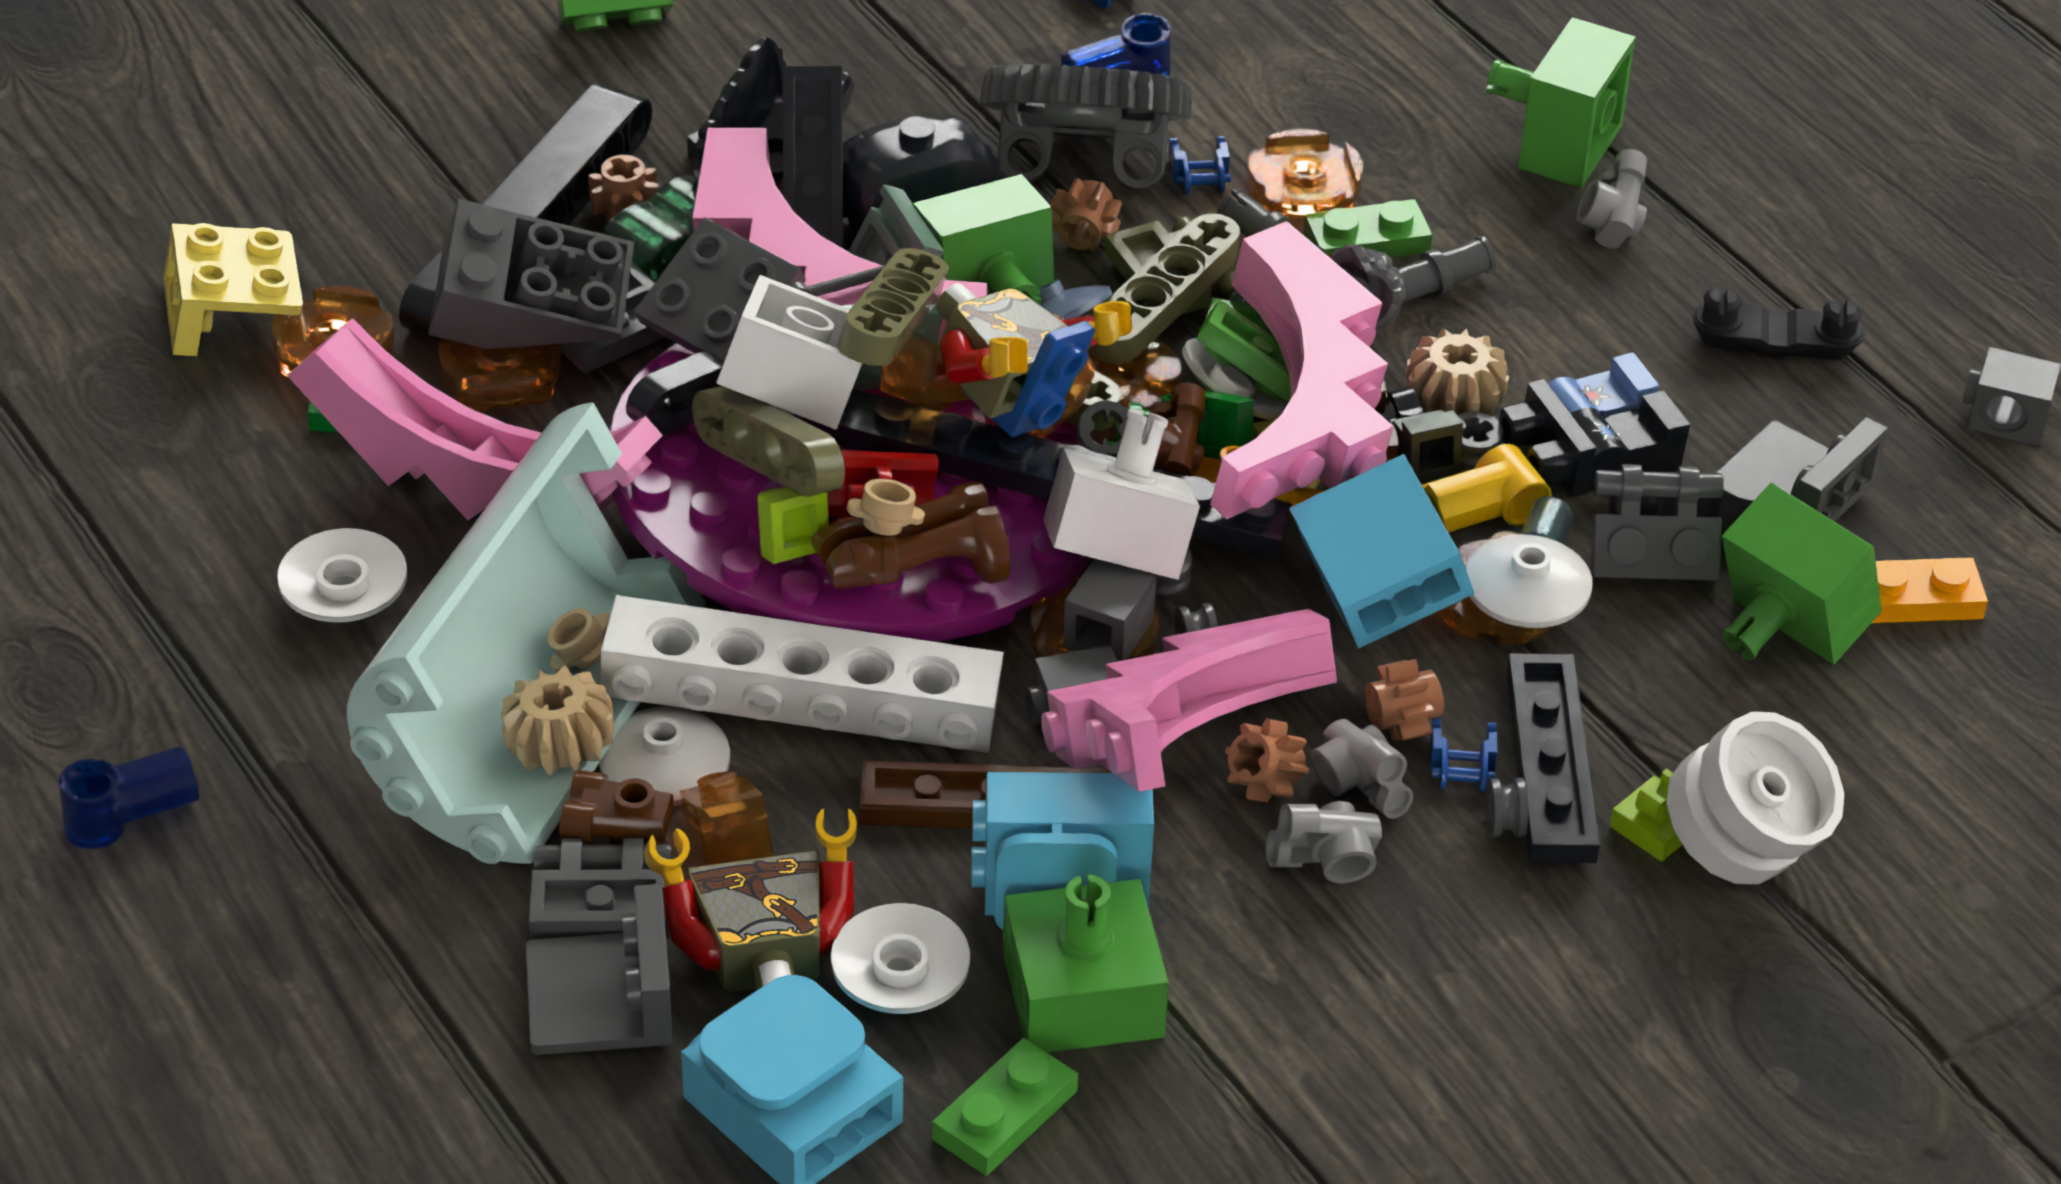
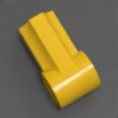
[1422,444,1552,533]

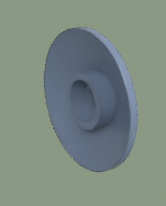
[1036,279,1113,320]

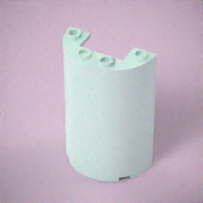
[347,402,706,864]

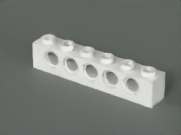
[600,595,1004,753]

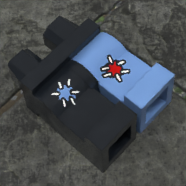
[1499,352,1690,498]

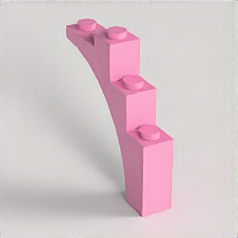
[692,128,988,345]
[1210,221,1394,519]
[287,318,663,520]
[1041,609,1337,792]

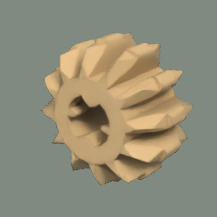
[1405,328,1509,416]
[501,665,615,777]

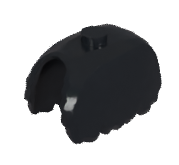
[692,36,854,195]
[843,114,1006,239]

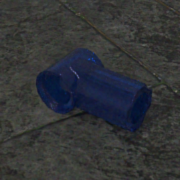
[1061,13,1171,76]
[58,746,199,849]

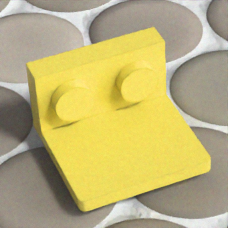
[163,223,303,356]

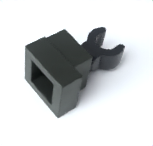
[1386,387,1463,483]

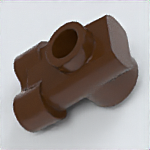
[1142,383,1206,477]
[559,770,674,844]

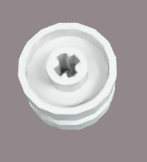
[1667,712,1845,885]

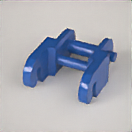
[1168,136,1231,194]
[1430,718,1497,793]

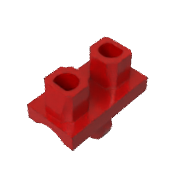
[827,450,939,517]

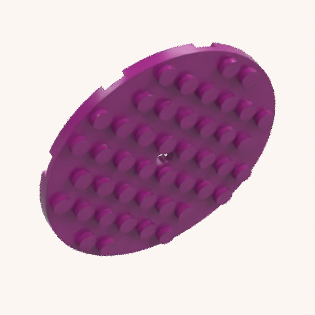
[610,344,1090,642]

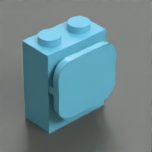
[1289,454,1475,649]
[971,772,1154,930]
[681,975,903,1184]

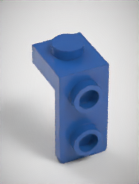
[963,321,1095,437]

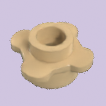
[847,479,925,536]
[547,608,610,673]

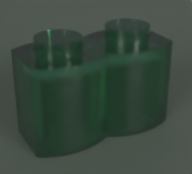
[603,175,699,282]

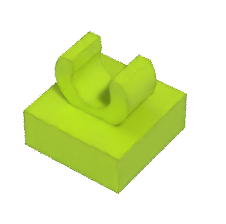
[757,486,829,564]
[1610,769,1683,862]

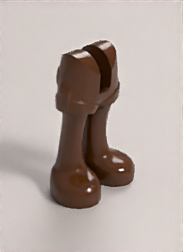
[812,481,1011,589]

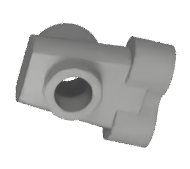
[1576,149,1647,249]
[1310,719,1413,819]
[1265,801,1382,883]

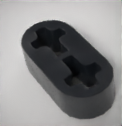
[626,351,724,435]

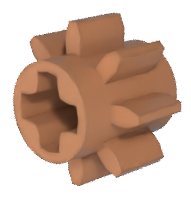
[588,155,660,227]
[1050,178,1122,252]
[1365,659,1444,741]
[1225,718,1309,803]

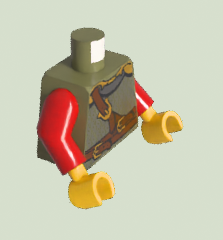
[936,283,1133,419]
[644,808,857,992]

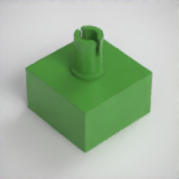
[1486,17,1636,188]
[913,174,1054,305]
[1721,482,1882,665]
[1002,875,1169,1053]

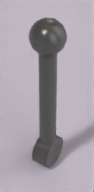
[789,257,892,297]

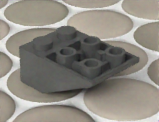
[428,199,634,349]

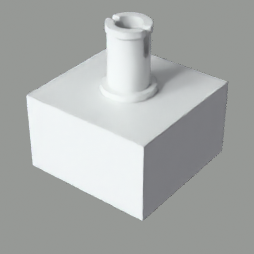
[716,275,862,429]
[1043,409,1200,580]

